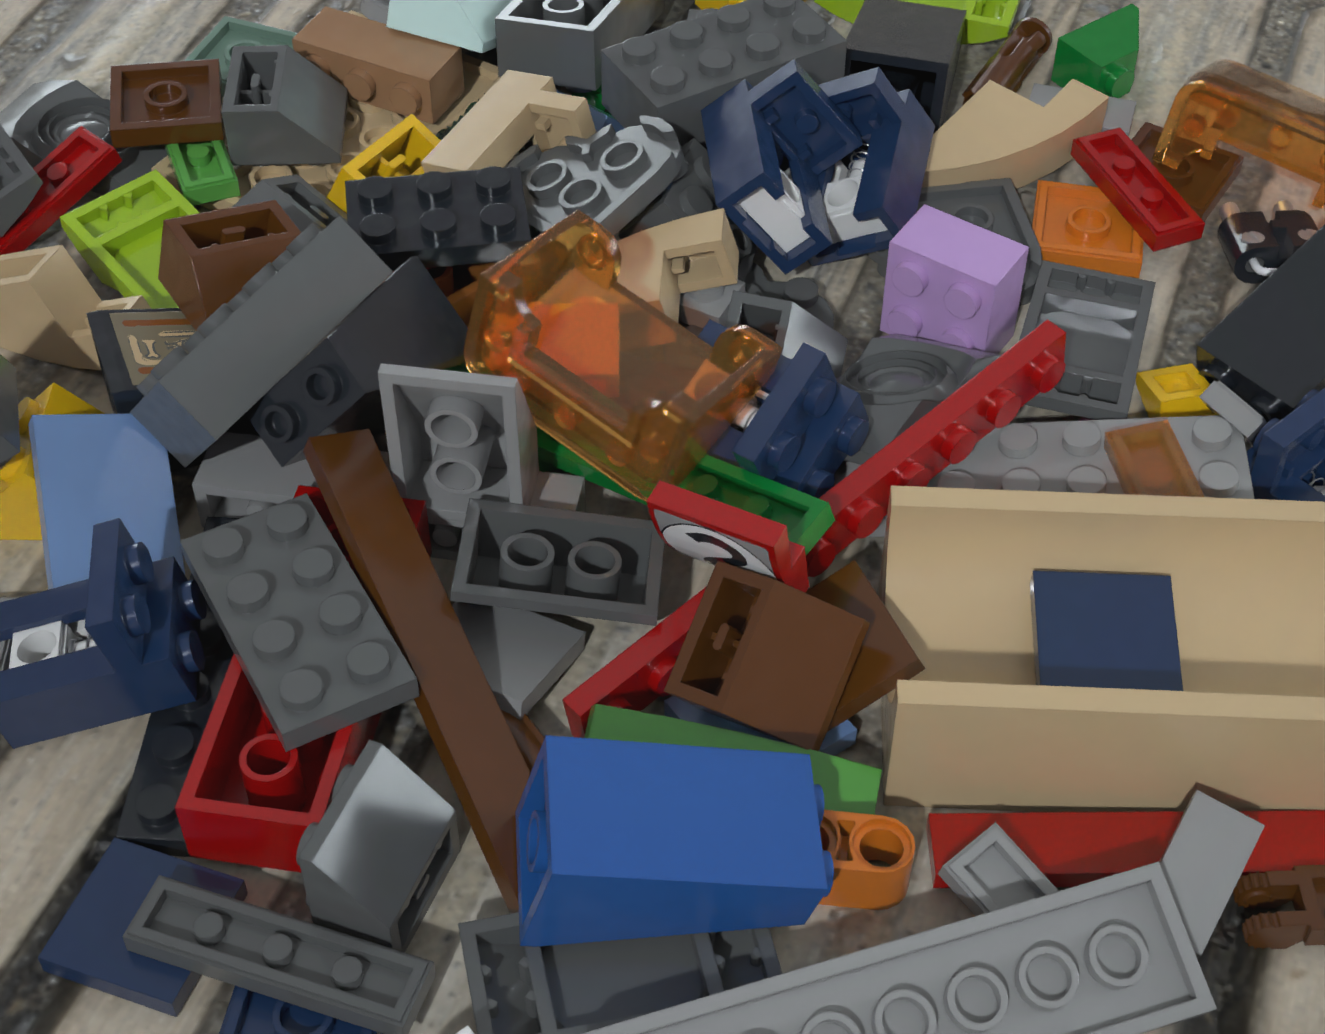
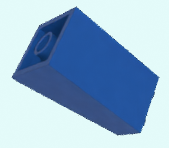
[515,735,834,947]

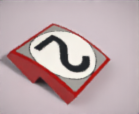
[646,480,809,593]

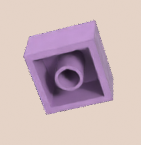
[880,204,1029,354]

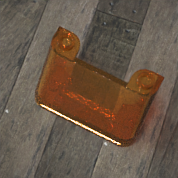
[1152,59,1325,209]
[464,210,783,502]

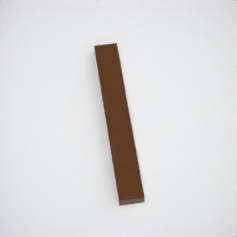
[303,429,530,914]

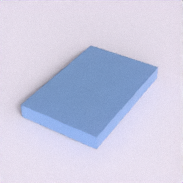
[28,413,186,590]

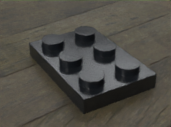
[345,166,532,271]

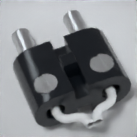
[1218,200,1318,284]

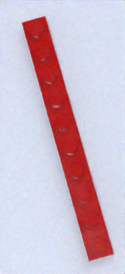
[562,319,1066,738]

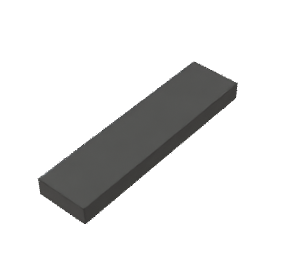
[122,875,436,1034]

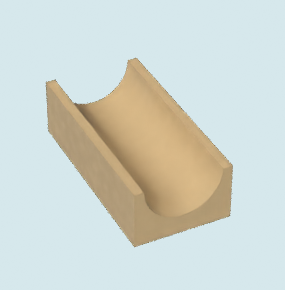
[878,485,1325,812]

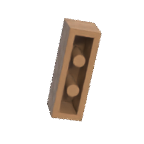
[292,6,465,125]

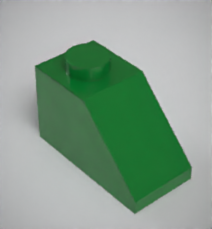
[1051,4,1139,98]

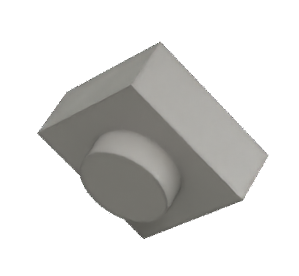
[678,280,745,328]

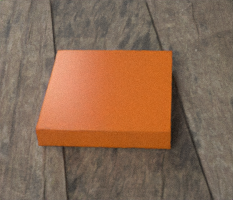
[1031,180,1144,278]

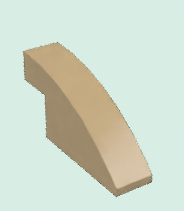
[922,79,1109,189]
[487,208,739,352]
[0,245,151,370]

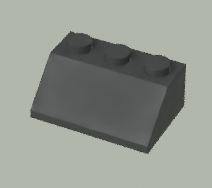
[450,498,665,626]

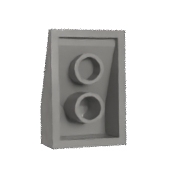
[378,363,539,521]

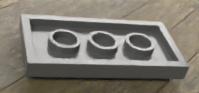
[180,493,419,752]

